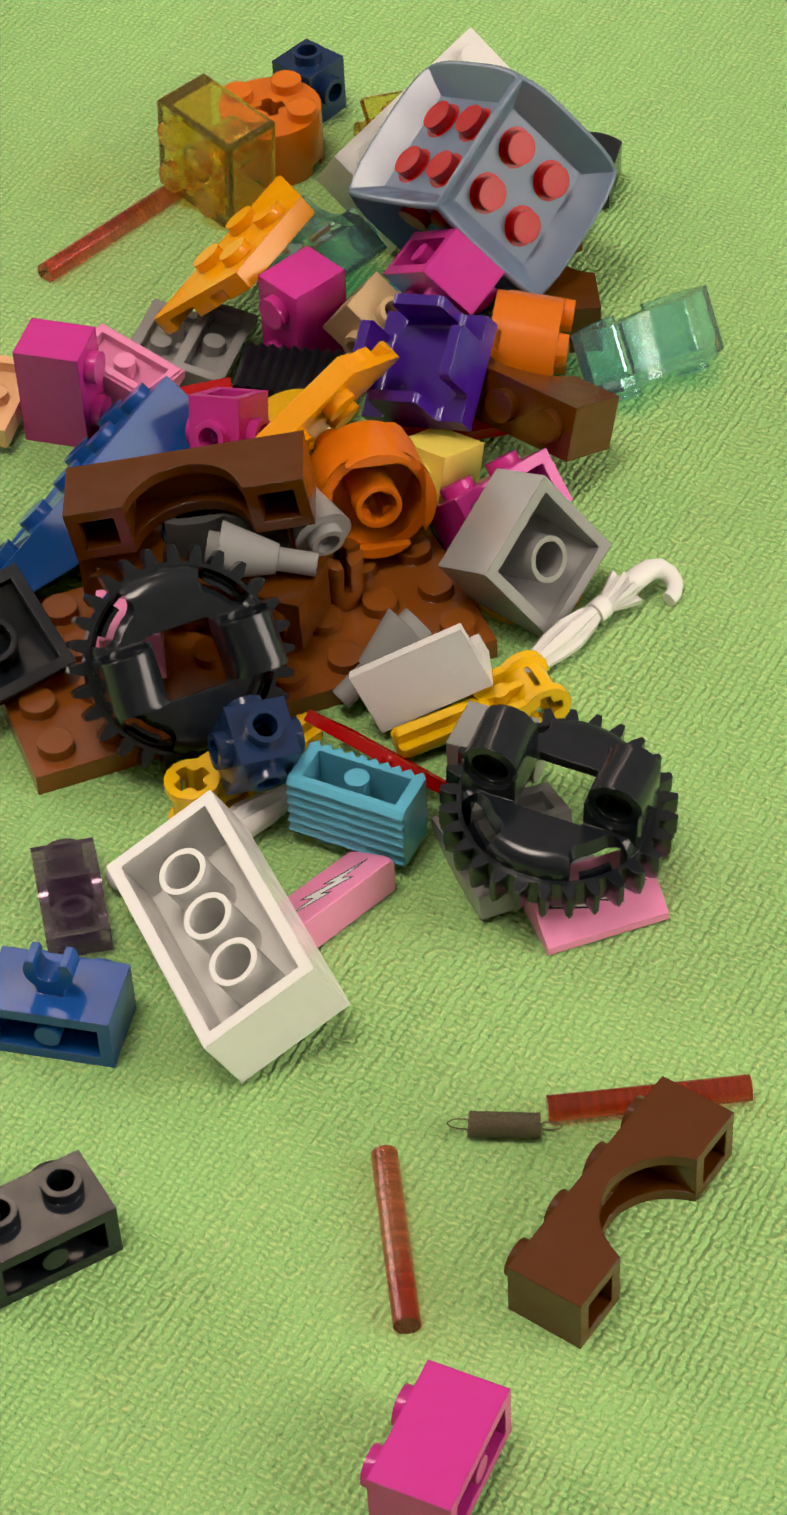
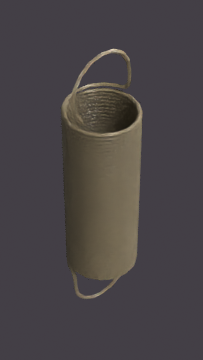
[446,1110,563,1139]

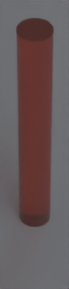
[546,1074,753,1122]
[371,1145,422,1334]

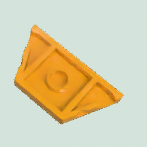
[153,175,315,335]
[255,341,400,457]

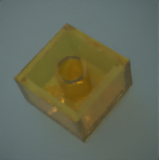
[157,73,275,229]

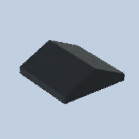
[0,563,76,706]

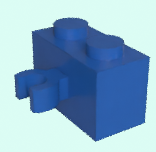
[0,941,136,1068]

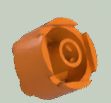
[219,70,325,188]
[490,289,576,376]
[311,420,437,559]

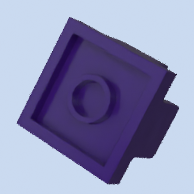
[352,293,498,431]

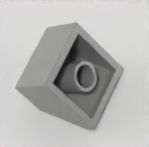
[438,468,611,637]

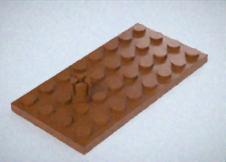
[0,526,498,795]

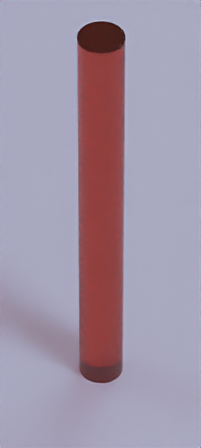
[37,168,201,283]

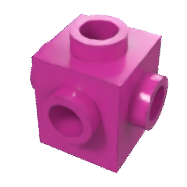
[185,386,270,448]

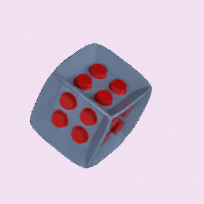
[349,60,617,299]

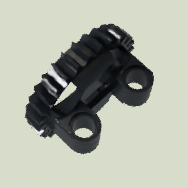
[66,544,295,773]
[439,704,678,919]

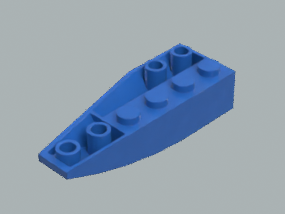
[0,375,190,592]

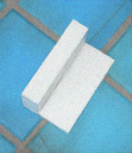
[349,623,493,733]

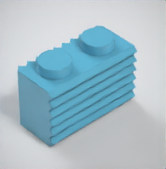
[285,740,427,866]

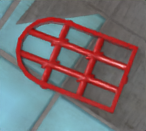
[304,709,447,794]

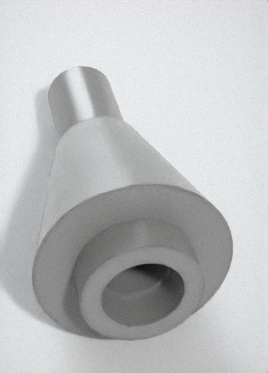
[292,487,351,556]
[204,520,319,578]
[332,608,432,708]

